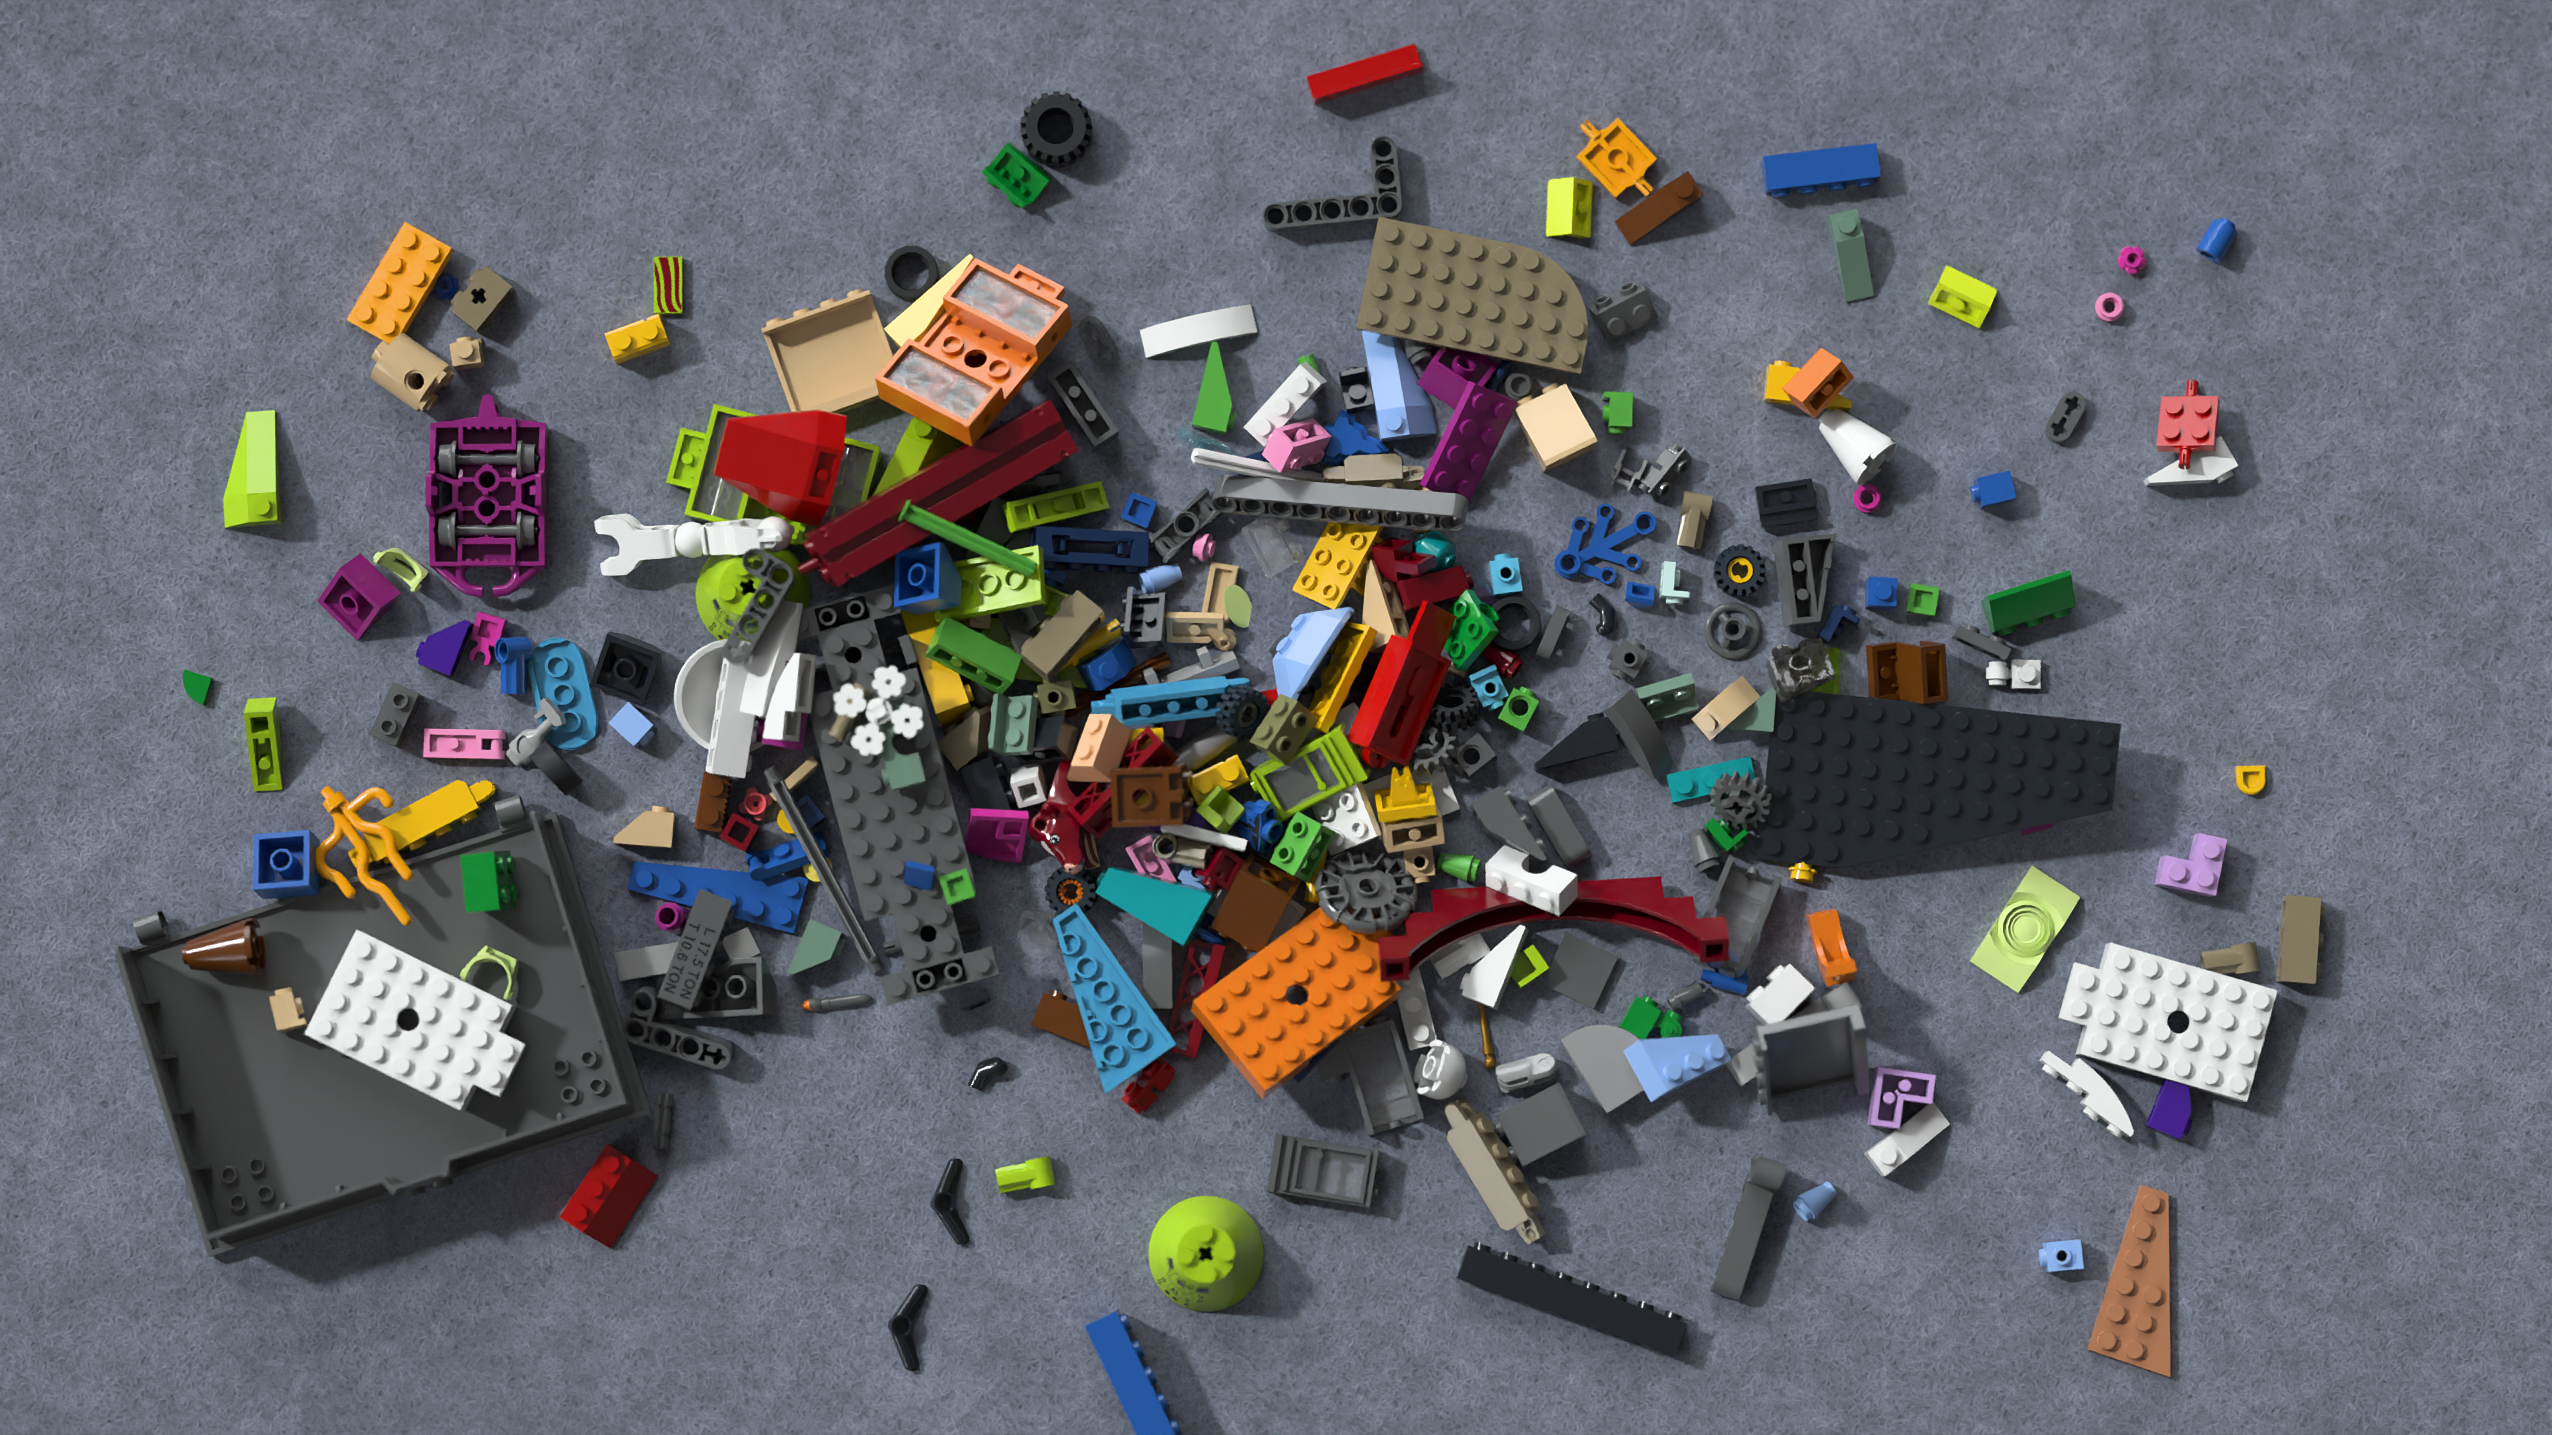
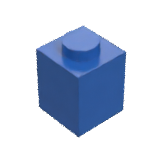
[1970,471,2016,509]
[1865,577,1898,610]

